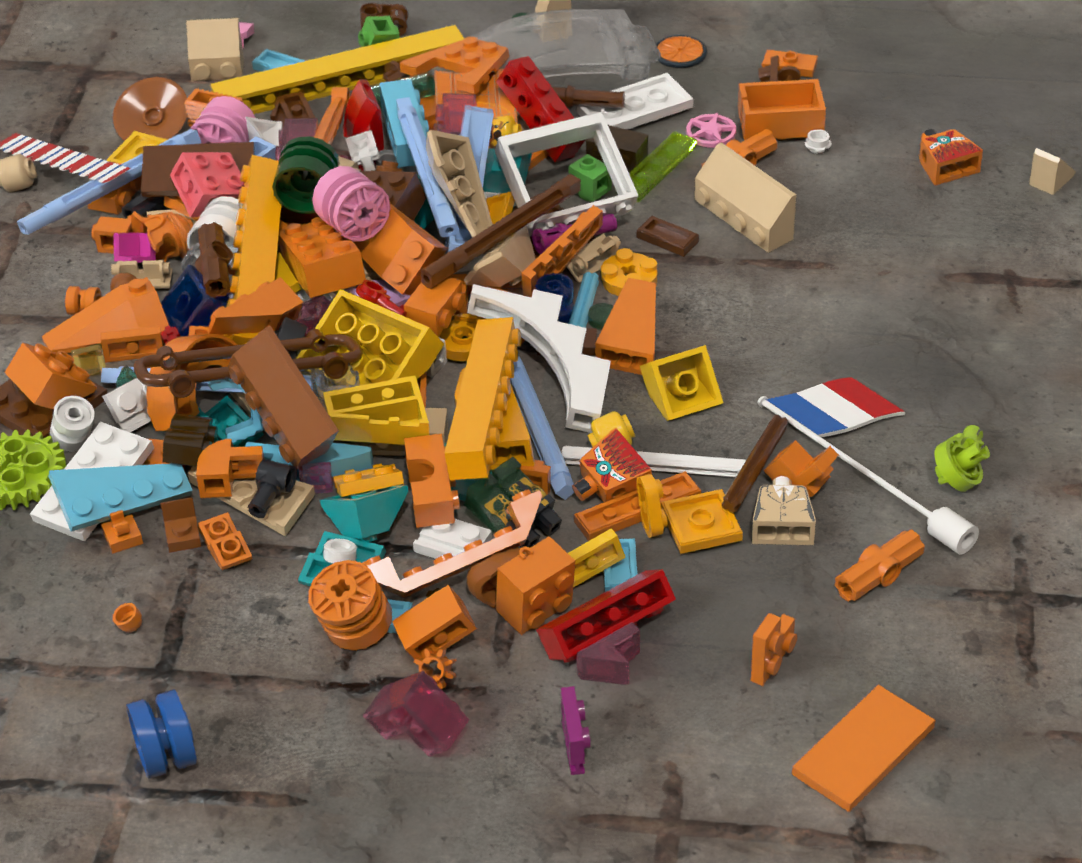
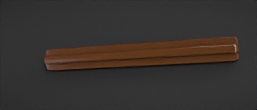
[721,414,788,513]

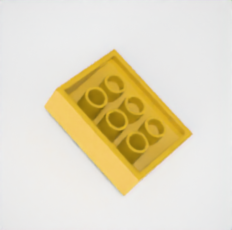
[296,289,444,388]

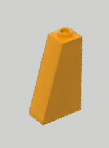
[490,386,535,470]

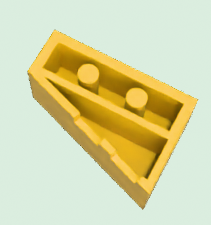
[323,375,429,445]

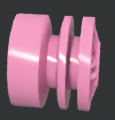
[190,96,255,144]
[312,166,390,241]

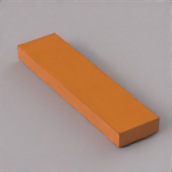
[574,471,701,541]

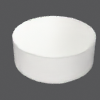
[323,539,357,563]

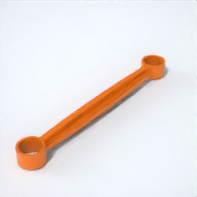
[314,87,350,145]

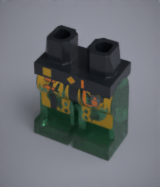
[464,457,562,548]

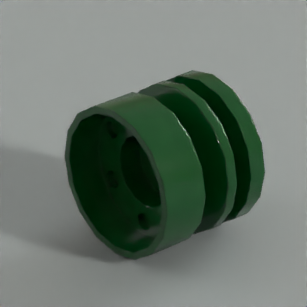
[272,136,340,213]

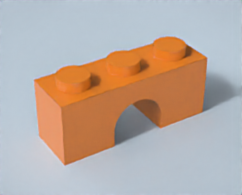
[404,433,460,528]

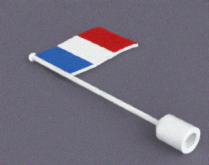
[758,377,979,555]

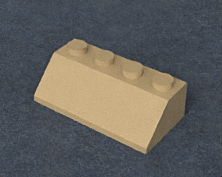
[694,142,796,253]

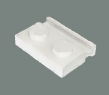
[102,371,151,432]
[413,519,492,570]

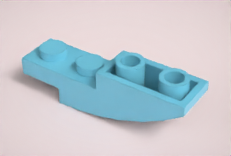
[245,442,373,486]

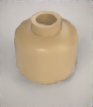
[0,154,37,193]

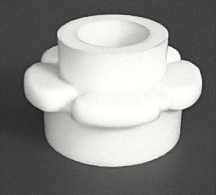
[805,129,831,154]

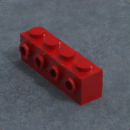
[496,56,586,162]
[536,569,676,663]

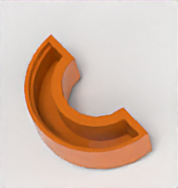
[147,334,238,431]

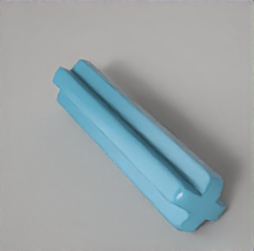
[569,272,599,328]

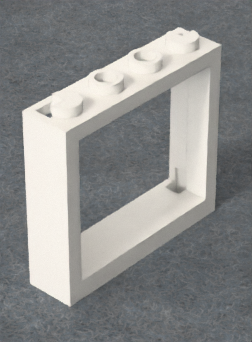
[495,112,639,236]

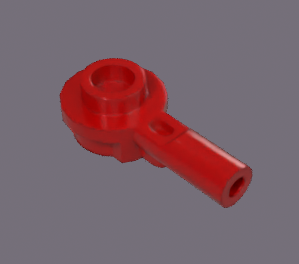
[356,280,407,317]

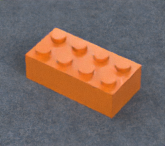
[278,217,366,298]

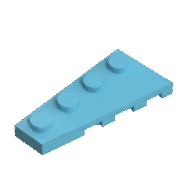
[48,463,193,532]

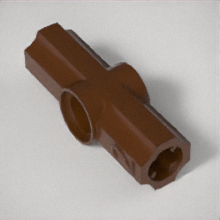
[195,222,233,298]

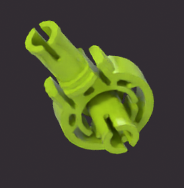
[934,425,990,492]

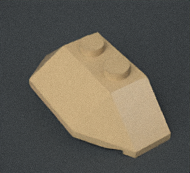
[464,226,536,287]

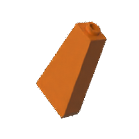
[595,278,656,375]

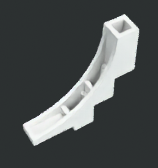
[467,284,611,433]

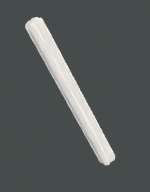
[562,446,746,478]

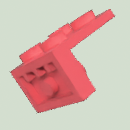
[170,152,245,217]

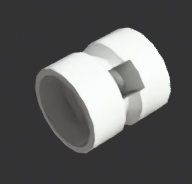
[50,396,95,452]

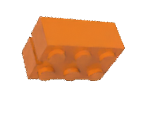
[738,79,826,141]

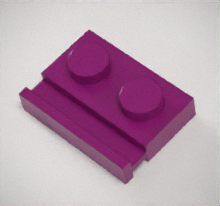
[560,686,591,775]

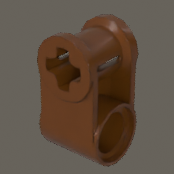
[360,3,408,36]

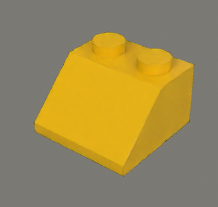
[640,345,724,421]

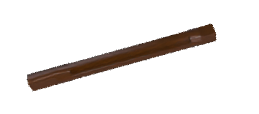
[421,174,581,288]

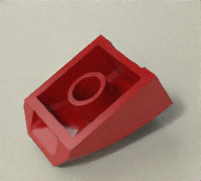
[343,79,384,152]

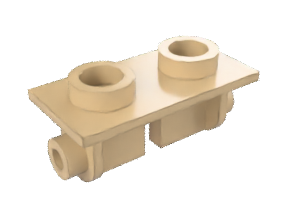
[567,234,621,283]
[111,260,173,289]

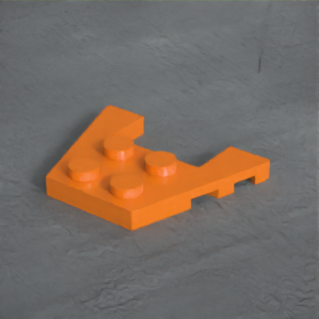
[399,37,509,94]

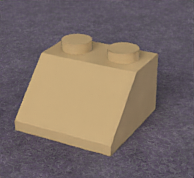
[187,18,244,81]

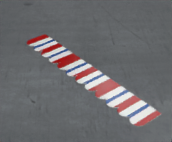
[0,133,131,183]

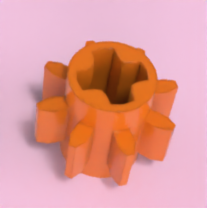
[414,648,457,689]

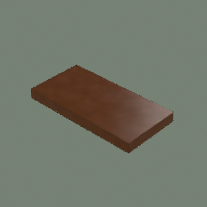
[141,142,255,197]

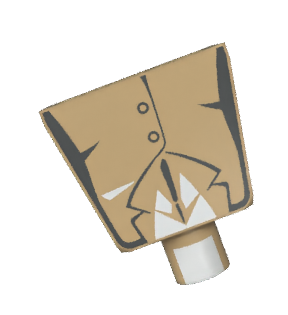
[752,476,816,545]

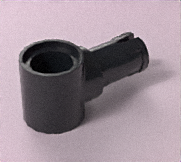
[248,459,297,518]

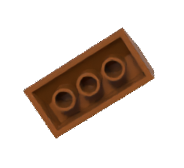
[228,326,339,469]

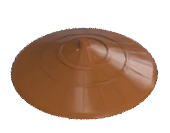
[113,77,188,141]

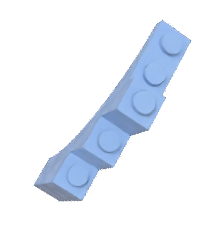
[445,105,494,259]

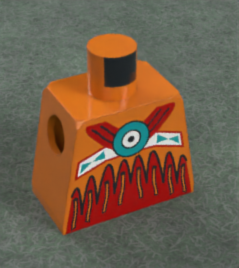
[919,129,983,186]
[572,428,652,502]

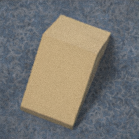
[1029,148,1076,195]

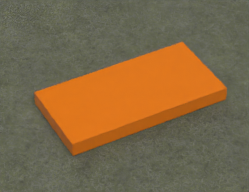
[792,685,935,812]

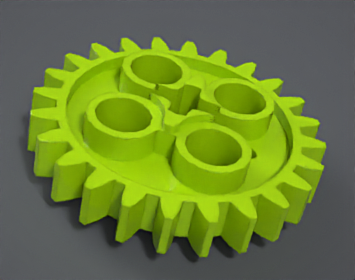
[0,429,66,510]

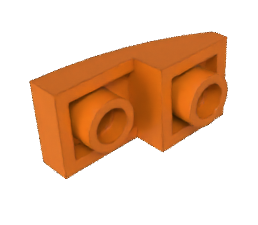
[198,512,252,570]

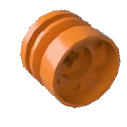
[308,560,392,651]

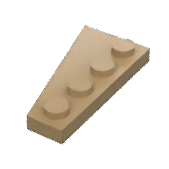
[188,466,315,536]

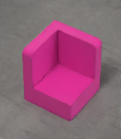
[114,233,156,263]

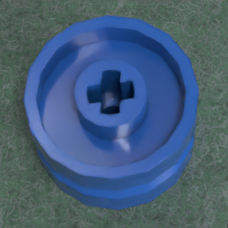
[126,689,197,779]

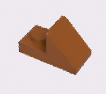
[160,497,201,553]

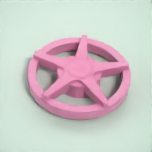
[686,113,736,148]

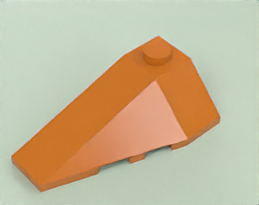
[42,277,169,353]

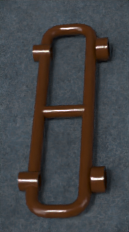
[134,329,363,398]

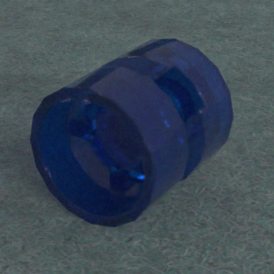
[535,273,574,324]

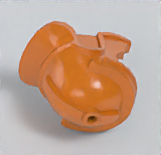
[131,211,193,262]

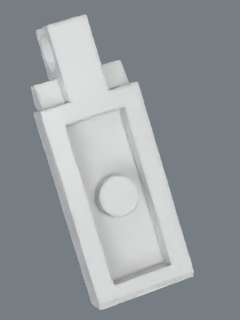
[346,130,380,171]

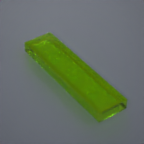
[616,131,697,202]

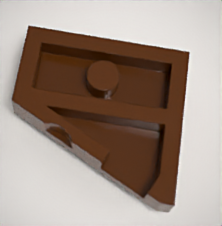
[270,91,317,135]

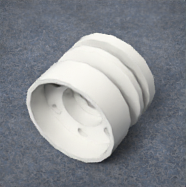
[186,196,242,266]

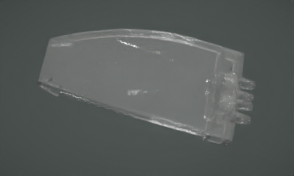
[425,9,661,95]

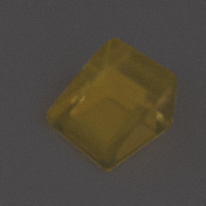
[71,344,106,376]

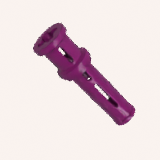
[532,213,617,254]

